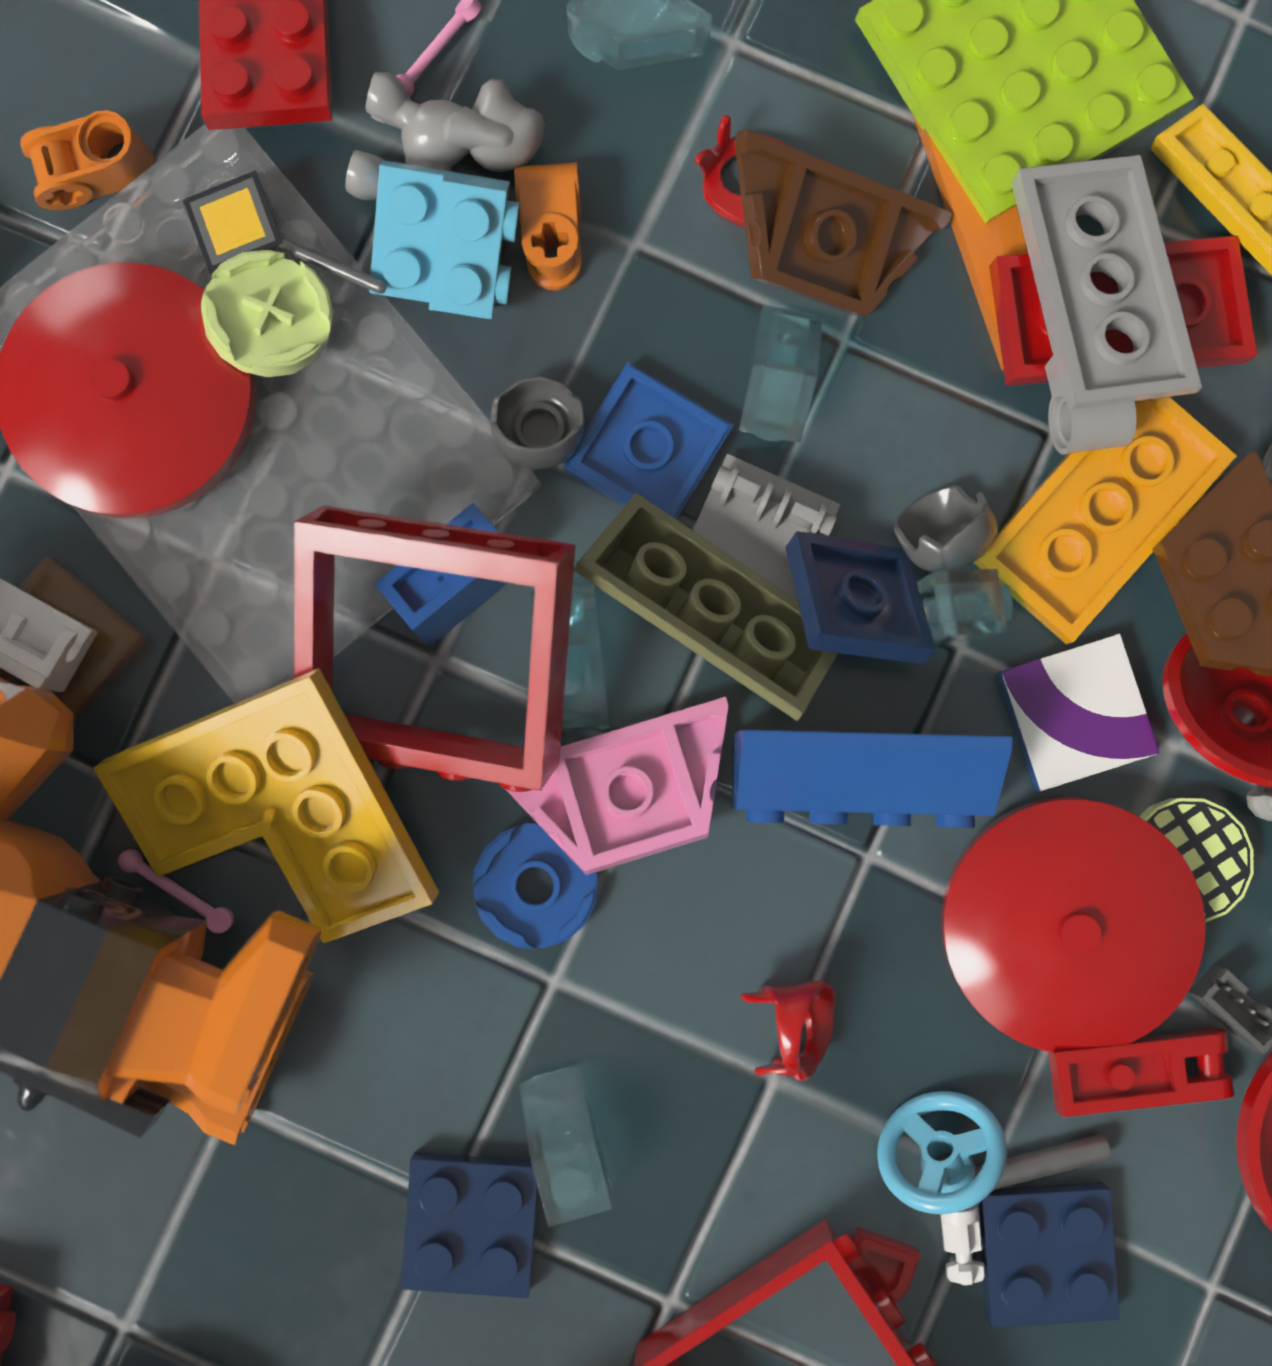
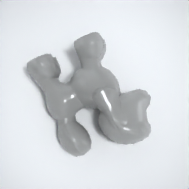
[345,72,545,200]

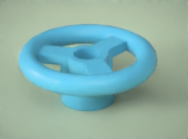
[877,1091,1007,1214]

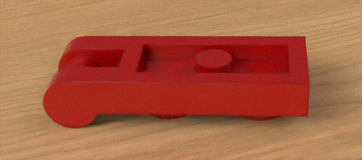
[1048,1028,1235,1117]

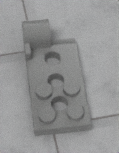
[1012,155,1202,455]

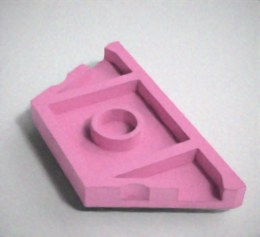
[504,697,729,875]

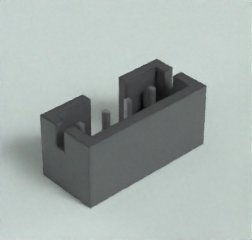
[1188,965,1272,1055]

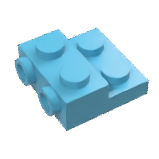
[369,160,519,319]

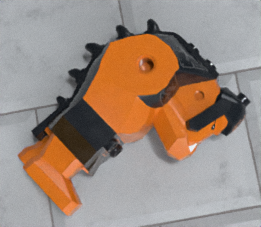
[0,677,323,1145]

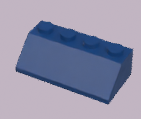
[732,730,1012,828]

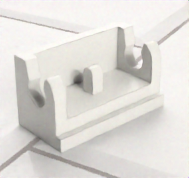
[0,578,98,692]

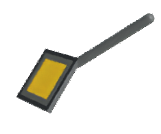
[183,170,387,294]

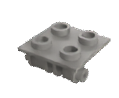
[693,454,841,600]

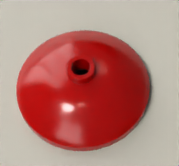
[1163,633,1272,787]

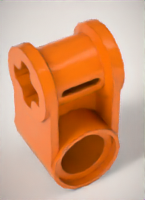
[20,110,154,210]
[515,162,582,291]

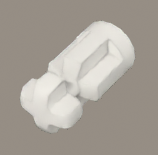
[940,1204,985,1285]

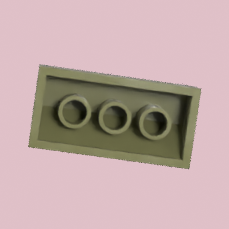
[574,493,838,721]

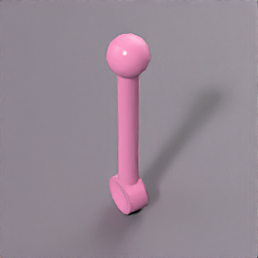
[396,0,482,97]
[118,848,234,933]

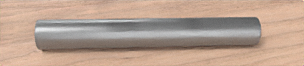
[919,1134,1112,1190]

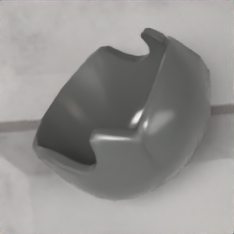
[490,375,585,470]
[894,485,998,572]

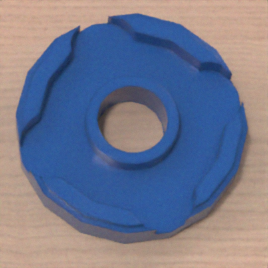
[473,822,598,949]

